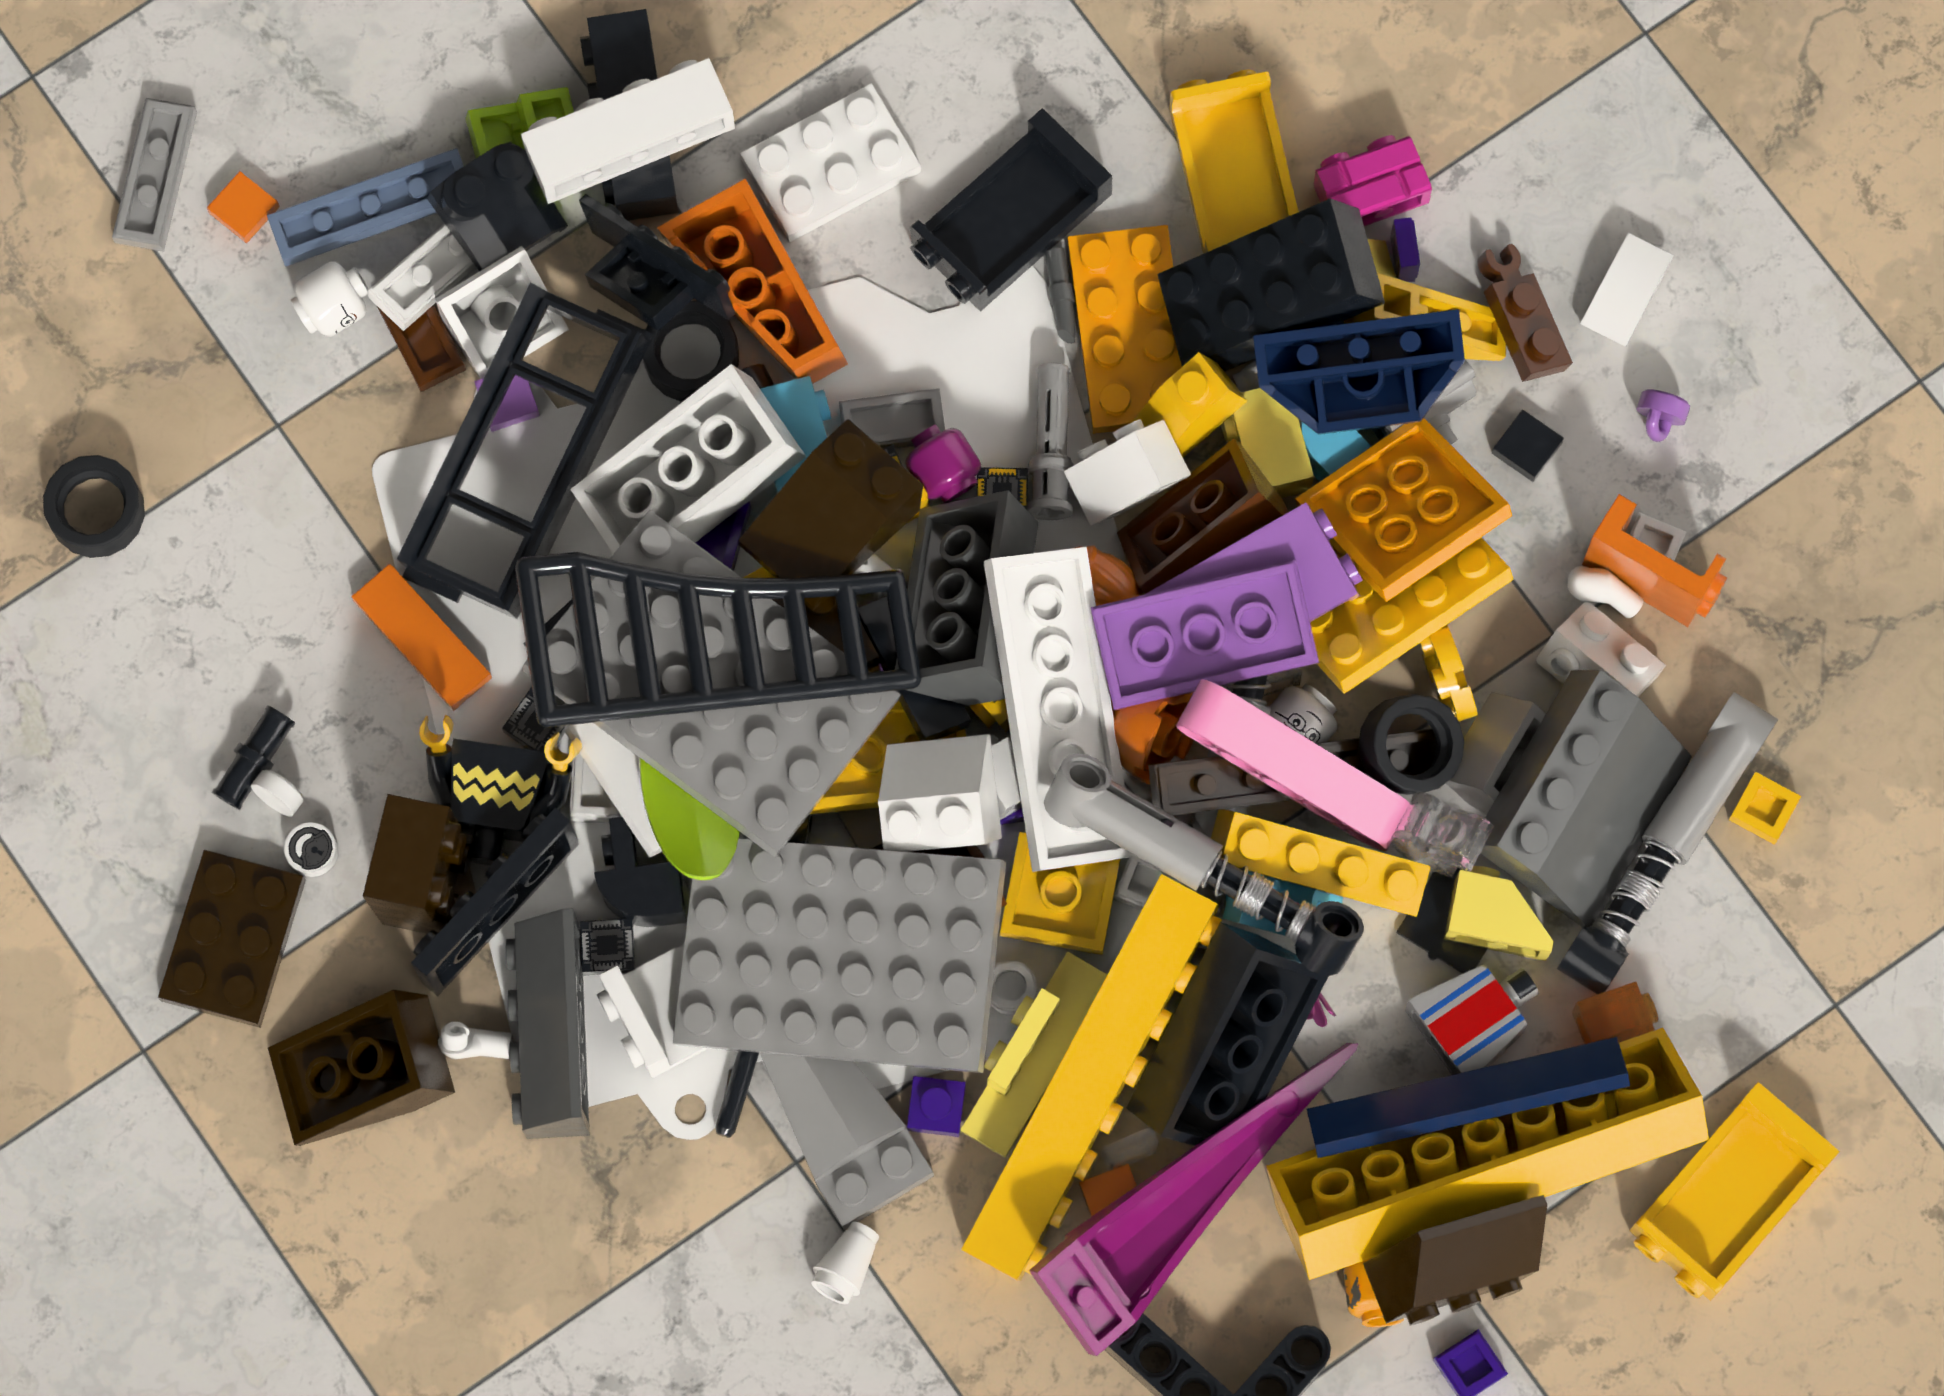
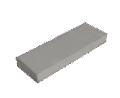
[112,98,197,252]

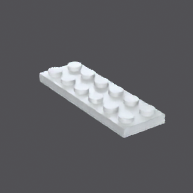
[984,547,1135,872]

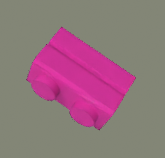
[1313,135,1432,227]

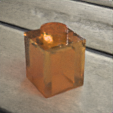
[1572,981,1658,1044]

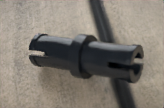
[211,705,296,810]

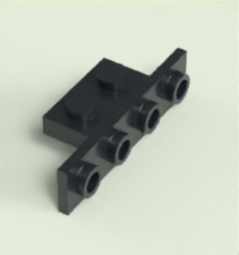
[579,194,735,331]

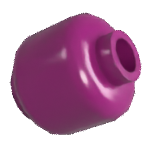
[905,424,981,504]

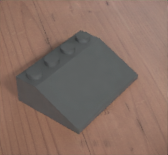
[1469,669,1692,928]

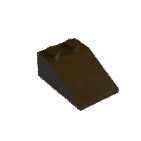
[738,419,923,611]
[268,989,456,1146]

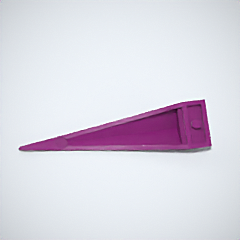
[1029,1043,1358,1356]

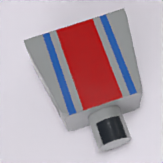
[1405,965,1539,1075]

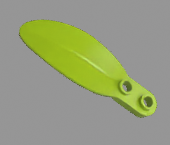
[639,757,740,880]

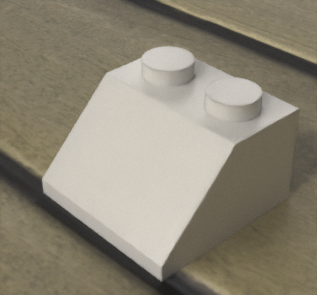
[878,734,1002,852]

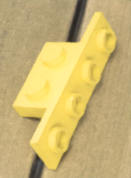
[960,951,1107,1158]

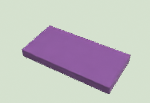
[1091,560,1320,710]

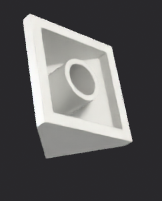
[435,246,569,379]

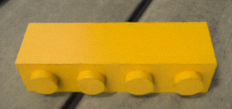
[1211,809,1431,917]

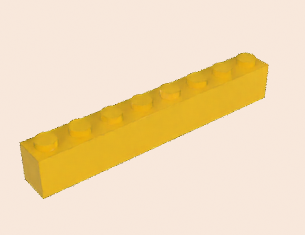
[961,874,1223,1281]

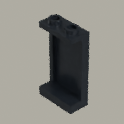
[910,108,1112,312]

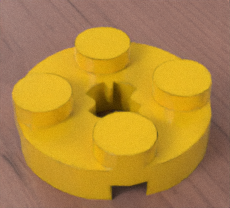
[1419,625,1478,722]

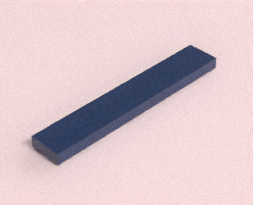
[1306,1037,1630,1158]

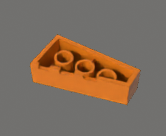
[657,178,848,384]

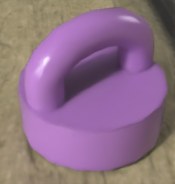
[1636,389,1690,442]

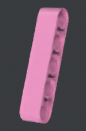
[1176,679,1410,851]

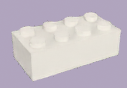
[570,364,806,554]

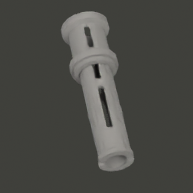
[1027,363,1074,520]

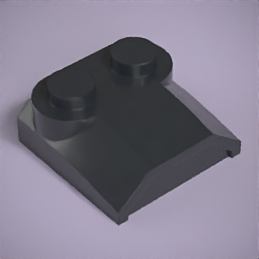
[427,141,568,271]

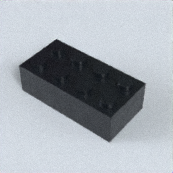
[1157,198,1385,372]

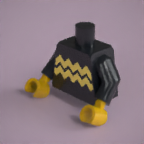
[419,715,582,866]

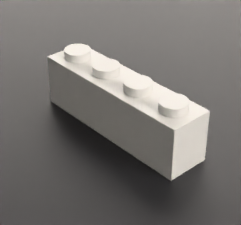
[521,58,735,204]

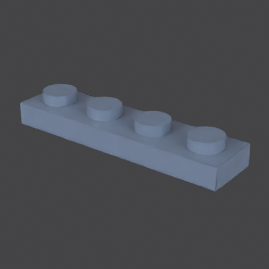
[267,148,464,267]

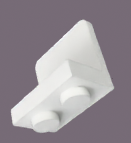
[596,943,708,1078]

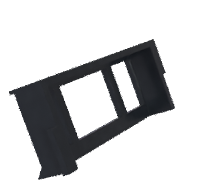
[397,282,654,619]

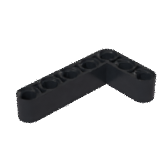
[1105,1313,1331,1396]

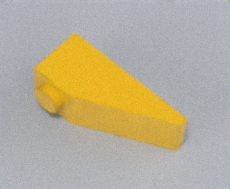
[1344,273,1506,361]
[1131,352,1248,457]

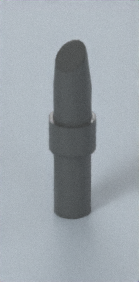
[1045,248,1076,344]

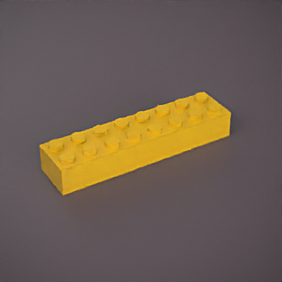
[1266,1027,1709,1280]

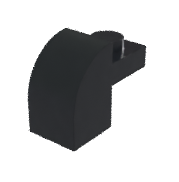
[594,817,687,927]

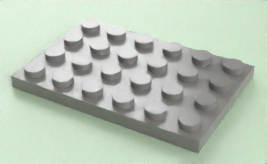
[522,510,901,858]
[673,838,1006,1073]

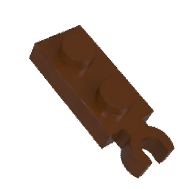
[1477,244,1573,382]

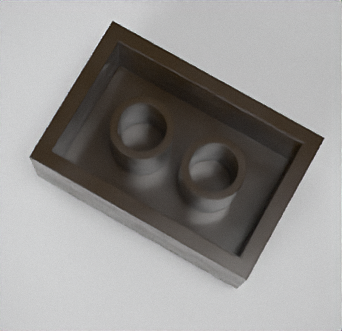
[363,794,472,934]

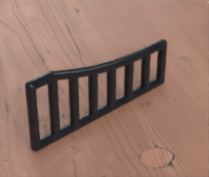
[515,552,922,727]

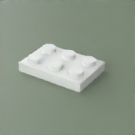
[740,83,921,242]

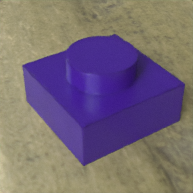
[907,1076,966,1137]

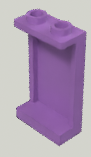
[1145,503,1363,622]

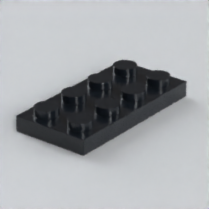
[411,808,579,997]

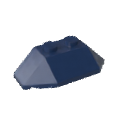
[1253,309,1465,435]

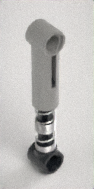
[1557,692,1778,997]
[1044,753,1364,976]

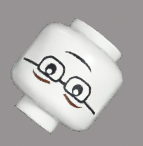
[291,261,369,337]
[1269,684,1337,743]

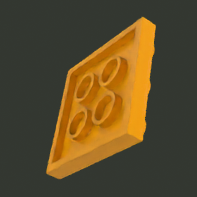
[1295,418,1512,602]

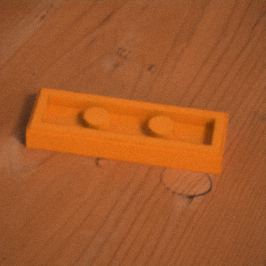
[351,564,492,711]

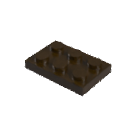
[158,850,306,1028]

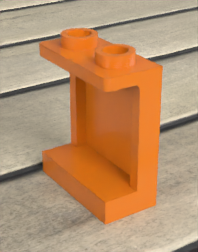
[1582,494,1727,627]

